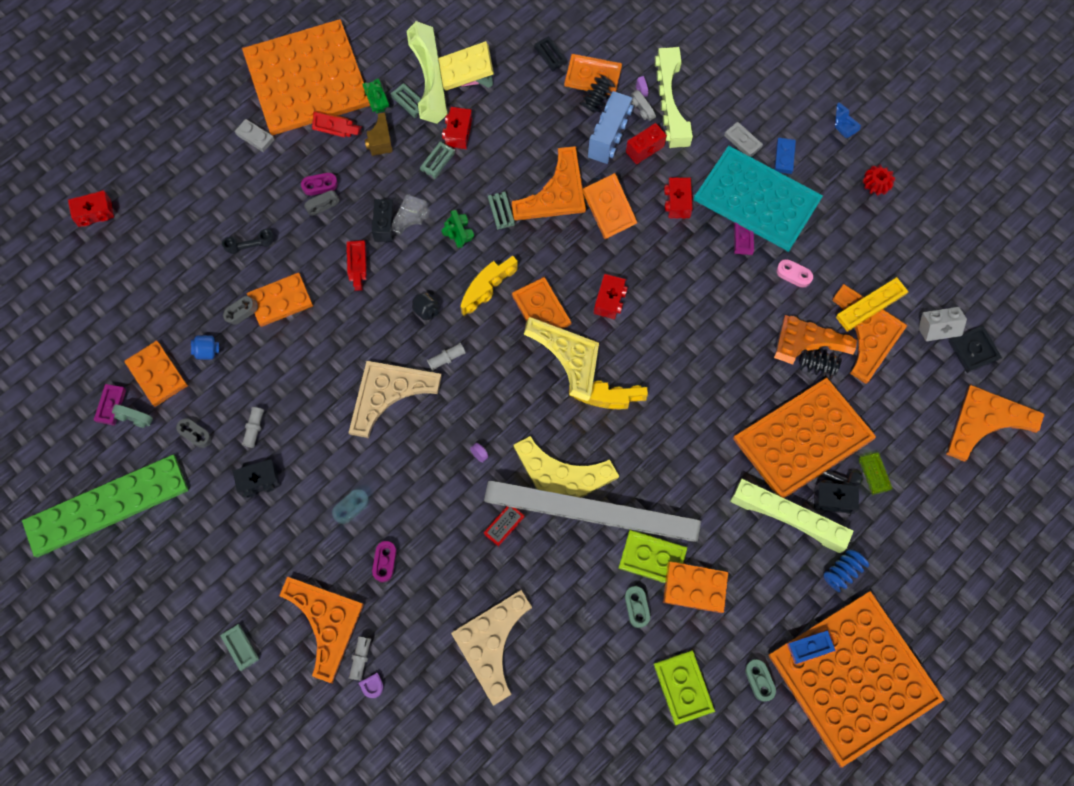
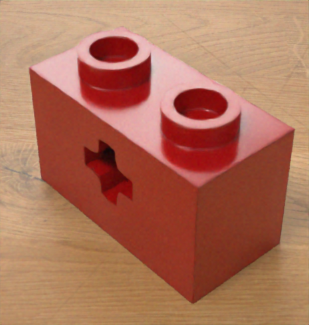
[442,107,472,149]
[626,123,667,165]
[664,178,692,219]
[68,190,114,227]
[594,274,628,320]

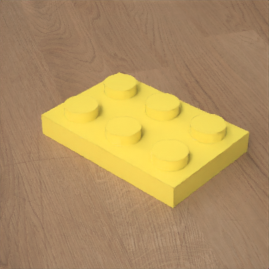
[438,41,494,91]

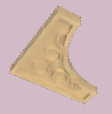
[349,361,442,438]
[451,590,532,706]

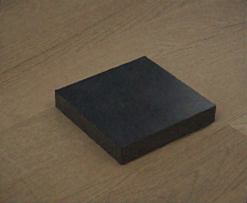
[948,326,1002,373]

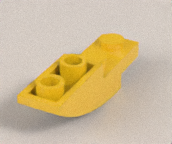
[461,256,518,316]
[569,381,648,409]

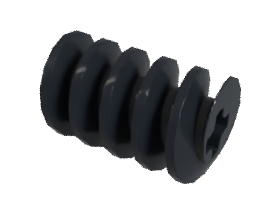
[579,73,616,113]
[799,349,842,380]

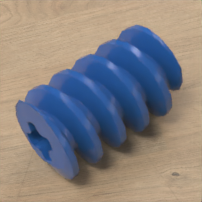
[823,550,869,592]

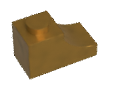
[365,112,392,156]

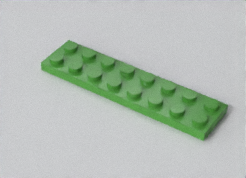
[22,455,189,558]

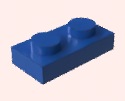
[774,138,796,174]
[787,630,836,664]

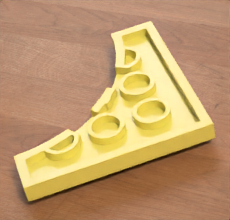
[524,317,599,401]
[513,436,619,498]

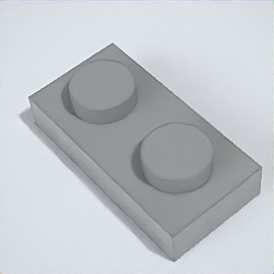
[235,119,274,153]
[724,122,763,157]

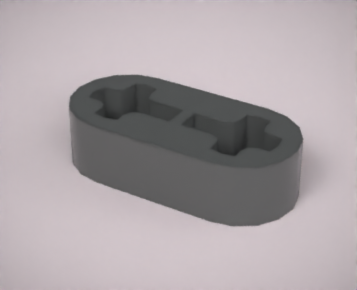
[304,190,339,216]
[223,296,258,325]
[176,419,212,448]

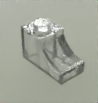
[392,194,429,235]

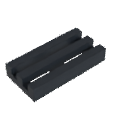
[534,36,567,72]

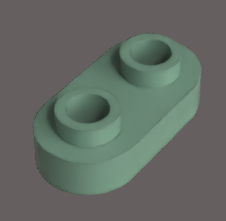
[112,404,153,428]
[625,586,650,628]
[745,660,776,702]

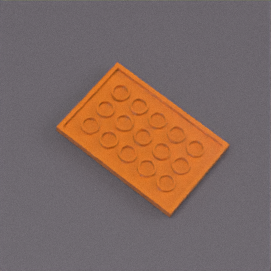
[733,378,876,498]

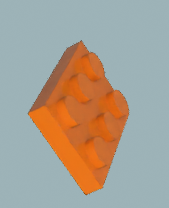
[564,54,622,95]
[582,173,637,239]
[247,273,313,327]
[512,277,571,329]
[124,341,188,407]
[663,562,728,613]

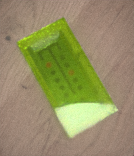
[859,452,893,496]

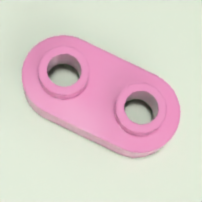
[777,260,813,288]

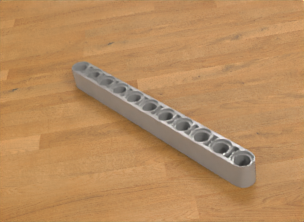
[484,481,701,542]

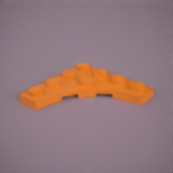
[512,146,586,221]
[832,284,907,384]
[774,315,857,364]
[946,385,1044,462]
[279,577,364,684]

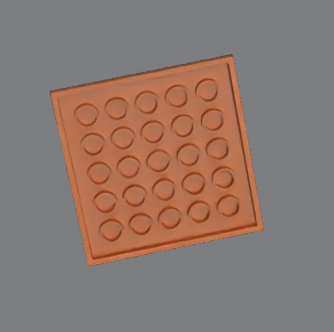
[242,19,370,136]
[768,591,944,767]

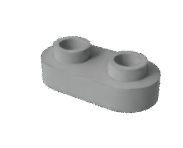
[631,90,656,122]

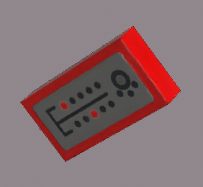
[484,507,525,547]

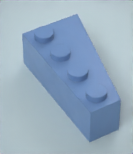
[588,91,634,164]

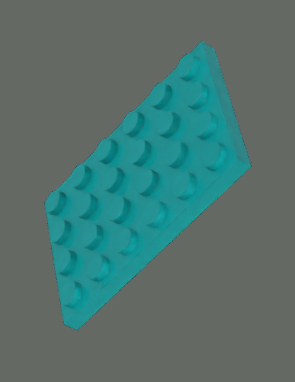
[693,145,823,252]

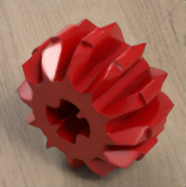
[863,164,895,196]

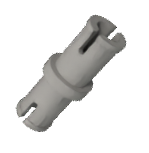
[427,343,466,371]
[242,407,264,448]
[348,636,371,681]

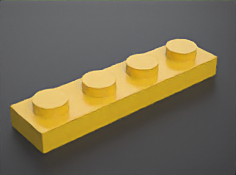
[836,277,908,332]

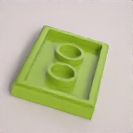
[618,530,687,583]
[653,651,715,725]

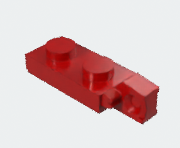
[312,111,362,137]
[346,240,367,291]

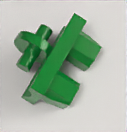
[362,78,389,113]
[441,210,474,248]

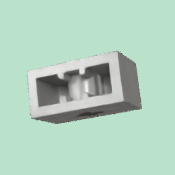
[919,307,967,341]

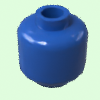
[191,335,219,360]

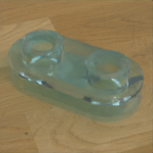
[332,490,369,524]

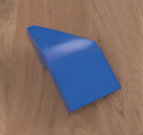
[835,102,861,139]

